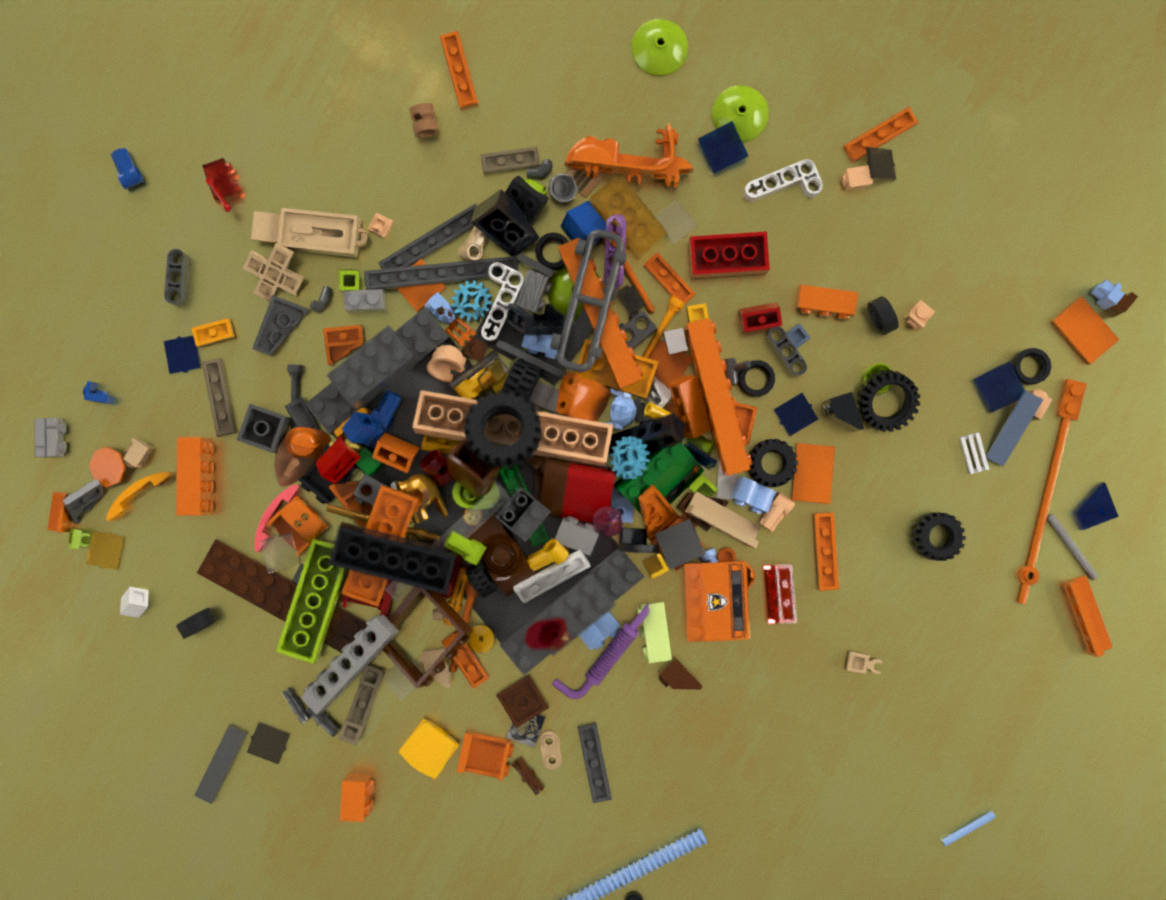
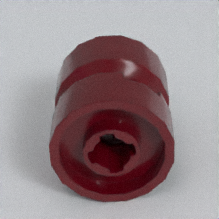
[420,449,453,486]

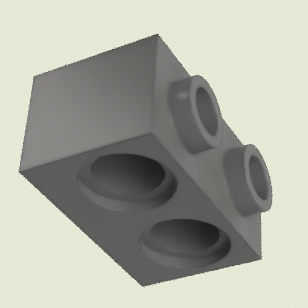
[618,310,657,349]
[353,474,386,509]

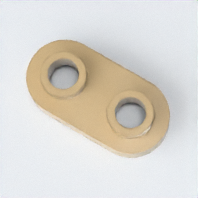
[539,730,562,770]

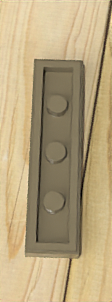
[202,358,237,437]

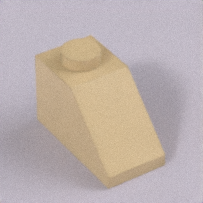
[419,647,452,688]

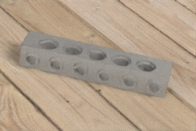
[301,614,399,715]

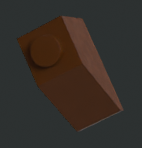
[658,657,702,690]

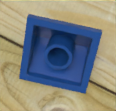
[560,201,606,248]

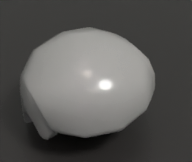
[548,173,578,203]

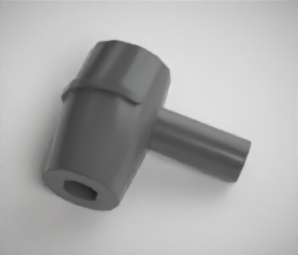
[724,358,751,386]

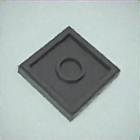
[655,519,706,570]

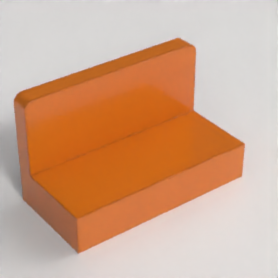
[47,492,71,533]

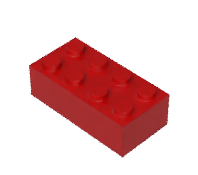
[688,231,770,279]

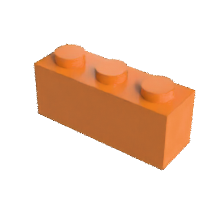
[795,284,858,320]
[668,375,712,439]

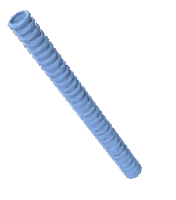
[562,828,707,900]

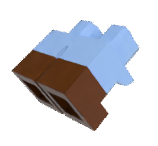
[1091,279,1138,317]

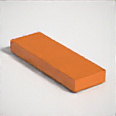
[643,252,696,305]
[442,631,489,689]

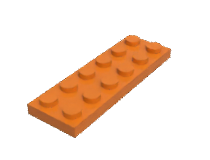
[341,485,419,607]

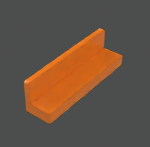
[1063,576,1112,657]

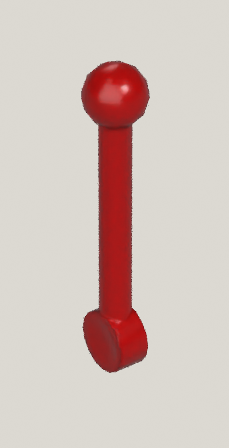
[206,177,232,212]

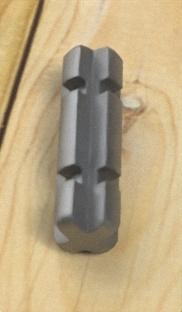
[282,688,310,724]

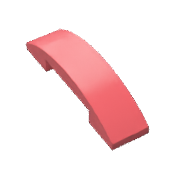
[255,484,302,552]

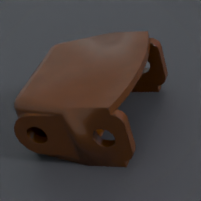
[447,439,500,497]

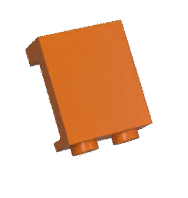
[457,730,514,781]

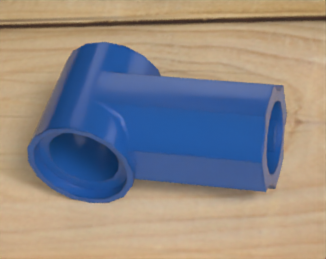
[110,148,143,189]

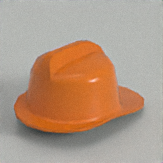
[284,427,331,459]

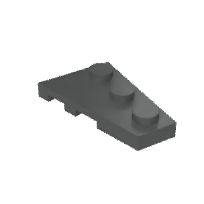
[252,295,309,356]

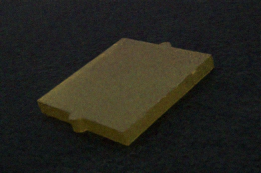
[477,358,507,397]
[86,531,125,570]

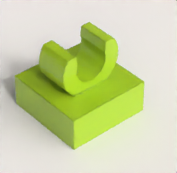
[67,528,90,550]

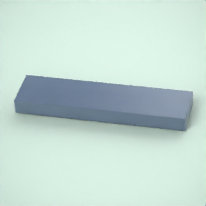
[986,390,1043,466]

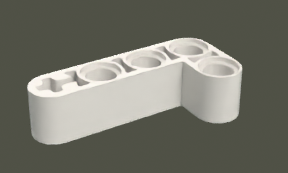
[743,159,823,202]
[481,262,523,342]

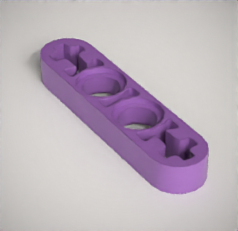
[604,214,626,288]

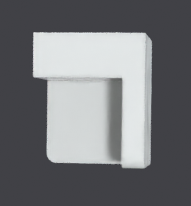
[663,328,688,354]
[120,587,148,618]

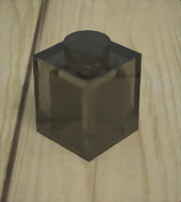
[617,285,646,317]

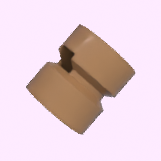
[409,103,439,137]

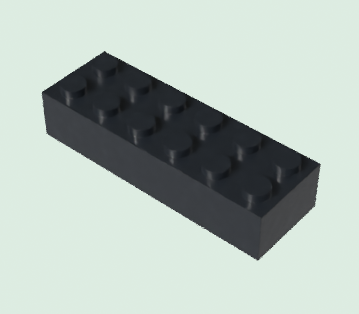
[329,522,457,594]

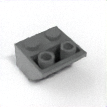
[495,487,551,542]

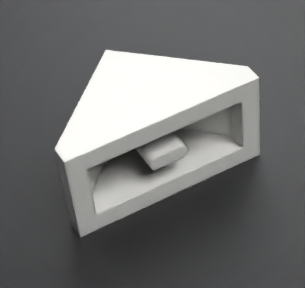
[646,376,672,408]

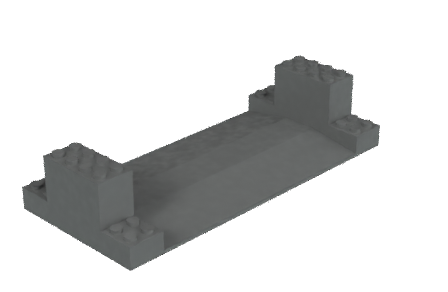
[305,307,644,675]

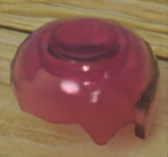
[593,506,623,537]

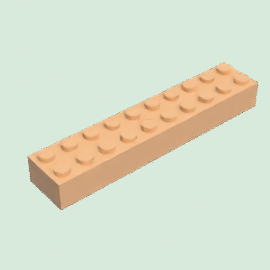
[413,390,613,468]

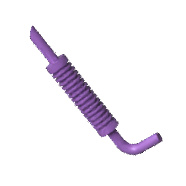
[552,603,650,699]

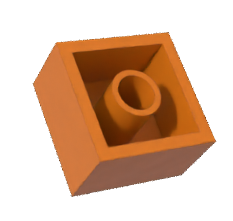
[340,773,375,822]

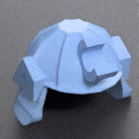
[602,388,637,430]

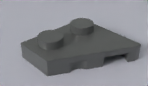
[62,479,105,525]

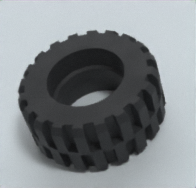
[464,390,541,470]

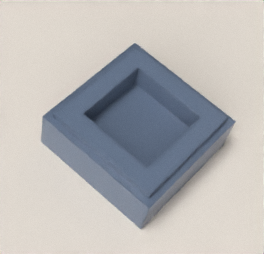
[786,323,811,348]

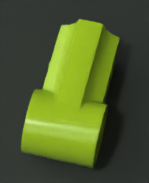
[444,530,487,565]

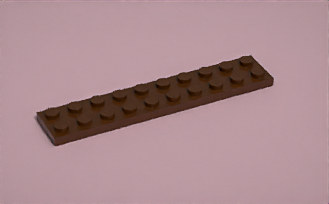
[197,539,375,654]

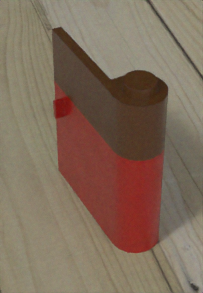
[540,458,616,526]

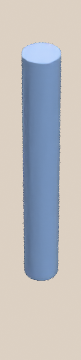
[942,811,996,847]

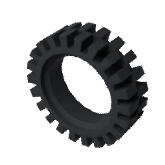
[857,370,920,432]

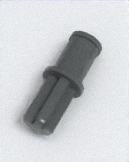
[305,707,339,737]

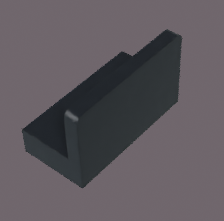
[619,528,659,553]

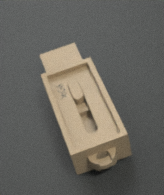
[251,208,368,258]

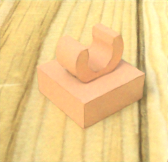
[368,213,394,239]

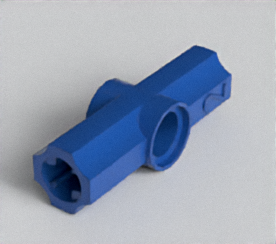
[365,390,402,449]

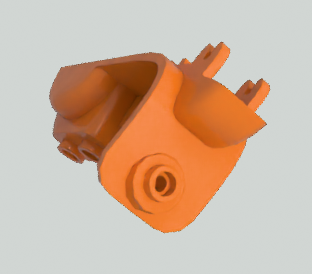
[564,124,694,188]

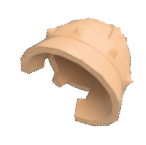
[427,345,466,382]

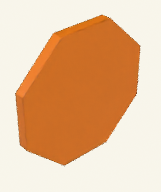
[89,446,126,488]

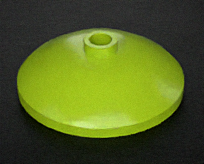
[632,19,688,76]
[712,85,769,143]
[548,266,600,321]

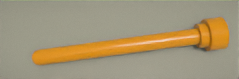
[642,296,685,359]

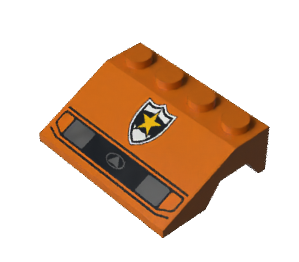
[684,561,750,642]

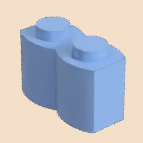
[730,476,776,515]
[579,611,621,650]

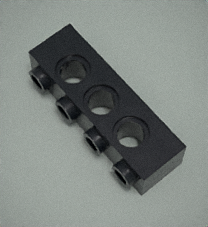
[608,413,685,458]

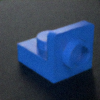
[83,381,115,405]

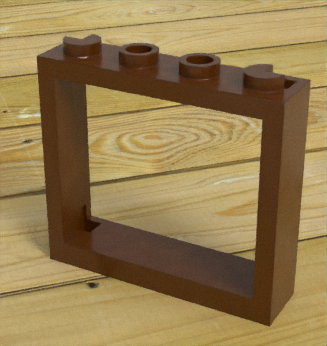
[372,587,473,689]

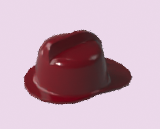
[525,618,571,650]

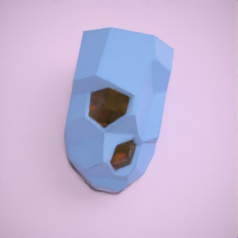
[424,293,456,324]

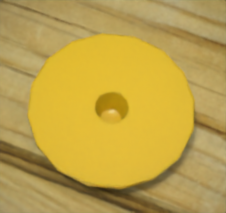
[468,624,495,653]

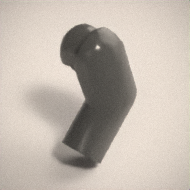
[527,159,553,179]
[310,286,332,312]

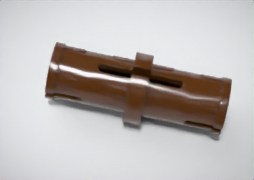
[511,757,545,795]

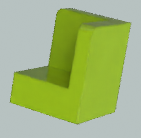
[688,474,718,497]

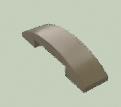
[338,665,384,745]

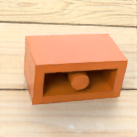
[372,433,420,473]

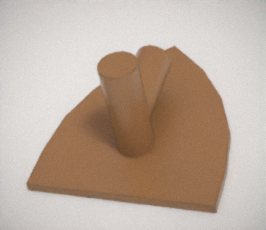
[274,439,316,487]

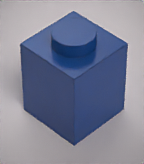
[342,412,377,444]

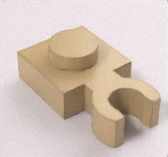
[846,651,882,674]

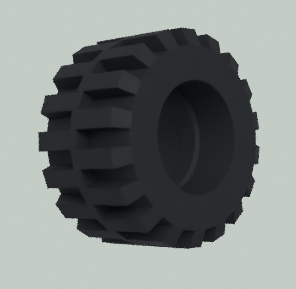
[502,359,540,402]
[749,439,798,487]
[912,512,966,561]

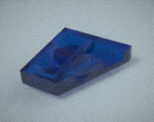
[1073,482,1119,530]

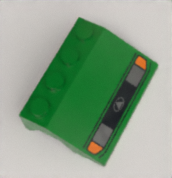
[614,443,705,515]

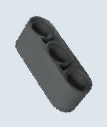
[164,249,190,307]
[766,326,807,377]

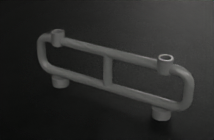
[550,229,627,372]

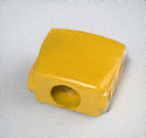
[398,718,460,780]

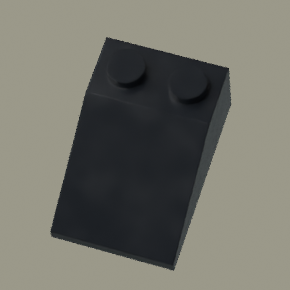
[471,189,539,256]

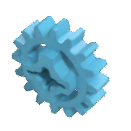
[451,280,493,322]
[609,436,650,479]

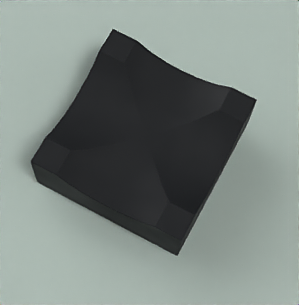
[505,176,549,225]

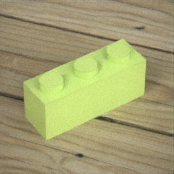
[637,601,672,663]

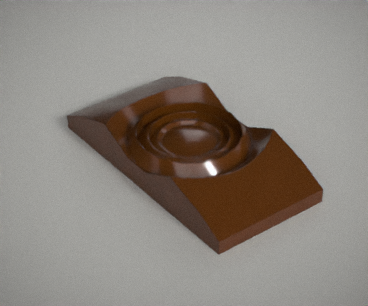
[464,512,537,597]

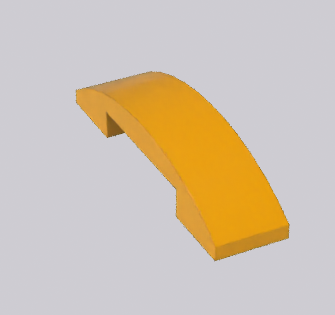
[106,472,176,521]

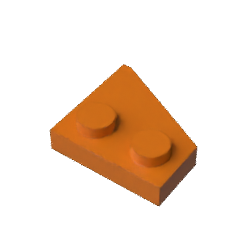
[323,324,364,365]

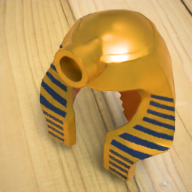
[395,474,448,525]

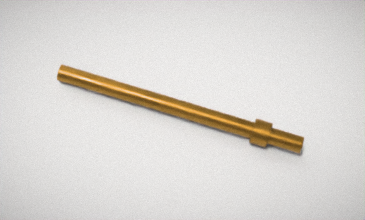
[326,504,441,543]

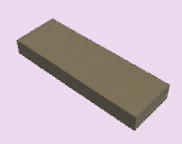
[481,147,540,175]

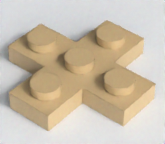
[242,243,304,302]

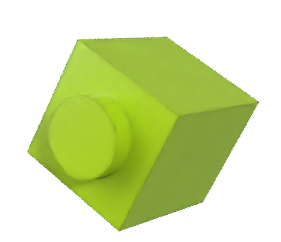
[337,269,359,291]

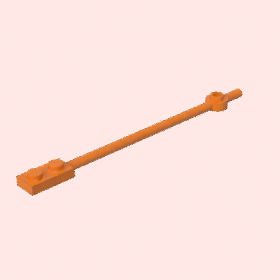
[1018,379,1087,604]

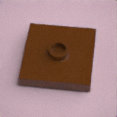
[496,674,549,728]

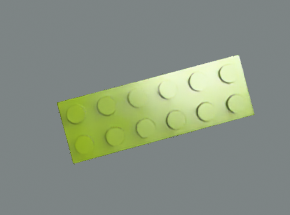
[276,539,348,664]

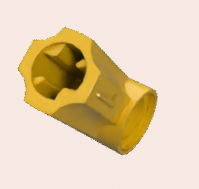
[454,367,494,400]
[527,539,569,571]

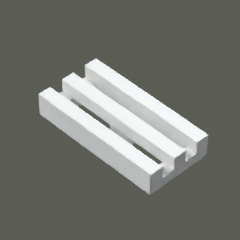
[959,432,989,474]

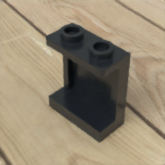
[506,303,566,335]
[298,444,360,504]

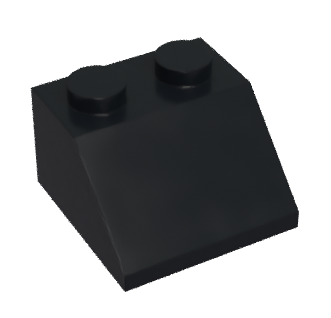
[822,392,864,432]

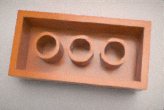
[176,437,214,516]

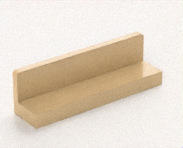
[685,492,760,549]

